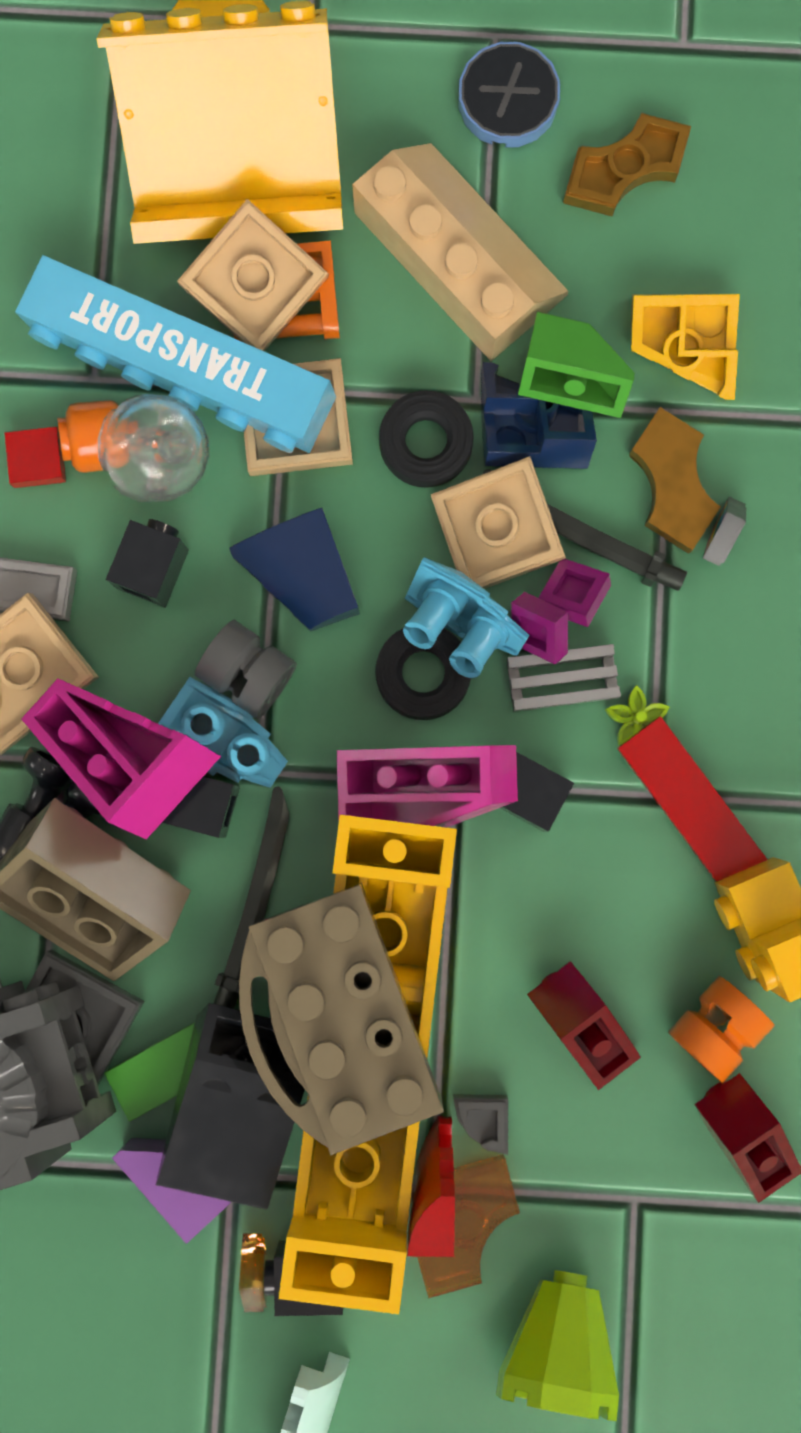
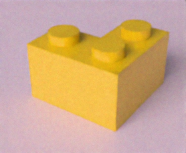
[714,857,801,1003]

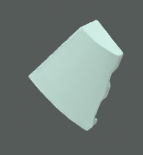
[280,1352,350,1433]

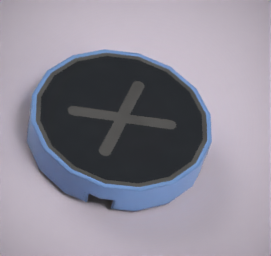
[458,42,560,147]

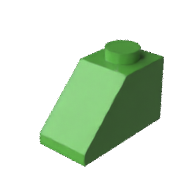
[518,312,635,418]

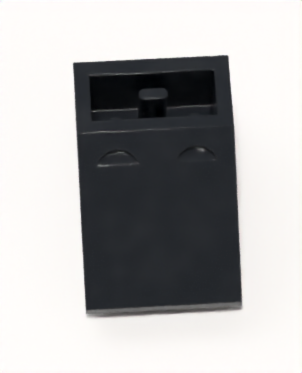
[155,1003,305,1210]

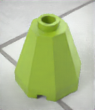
[496,1270,619,1421]

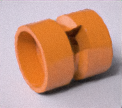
[668,976,775,1084]

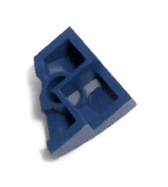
[481,362,597,469]
[229,507,360,632]

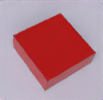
[4,426,66,488]

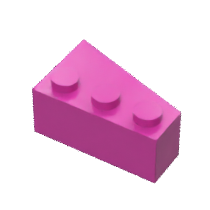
[21,678,221,840]
[337,745,518,828]

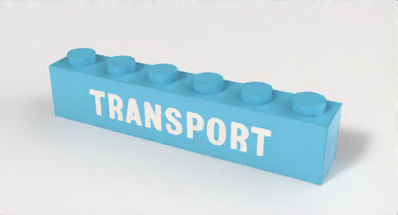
[15,255,336,453]

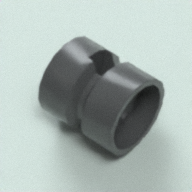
[195,619,297,719]

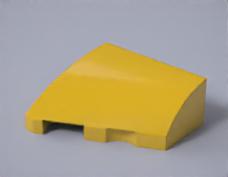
[631,294,740,400]

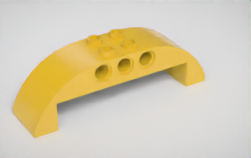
[279,815,457,1314]

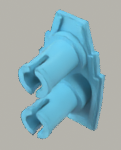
[403,557,530,678]
[158,677,288,788]

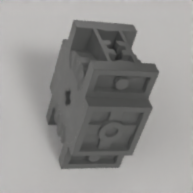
[0,979,116,1190]

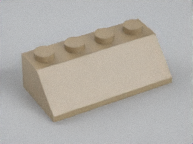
[352,143,569,362]

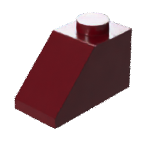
[527,961,641,1090]
[694,1073,801,1203]

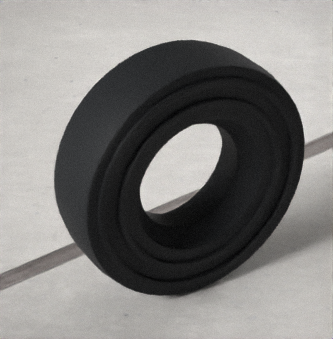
[379,390,474,488]
[375,628,471,720]

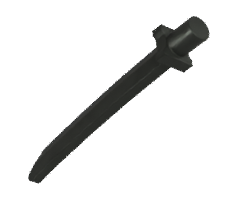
[483,469,687,591]
[213,786,290,1009]

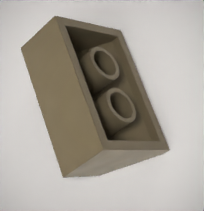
[0,798,191,981]

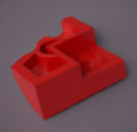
[407,1116,455,1257]

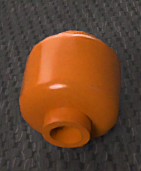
[57,400,137,473]

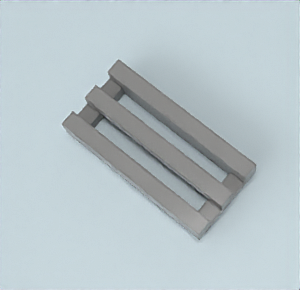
[506,644,621,712]

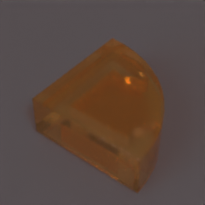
[239,1233,267,1312]

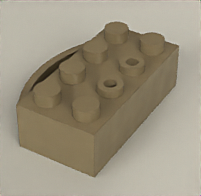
[239,883,444,1155]

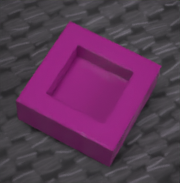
[538,559,611,627]
[511,592,568,664]

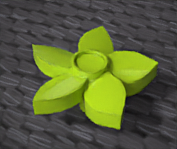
[605,685,670,747]

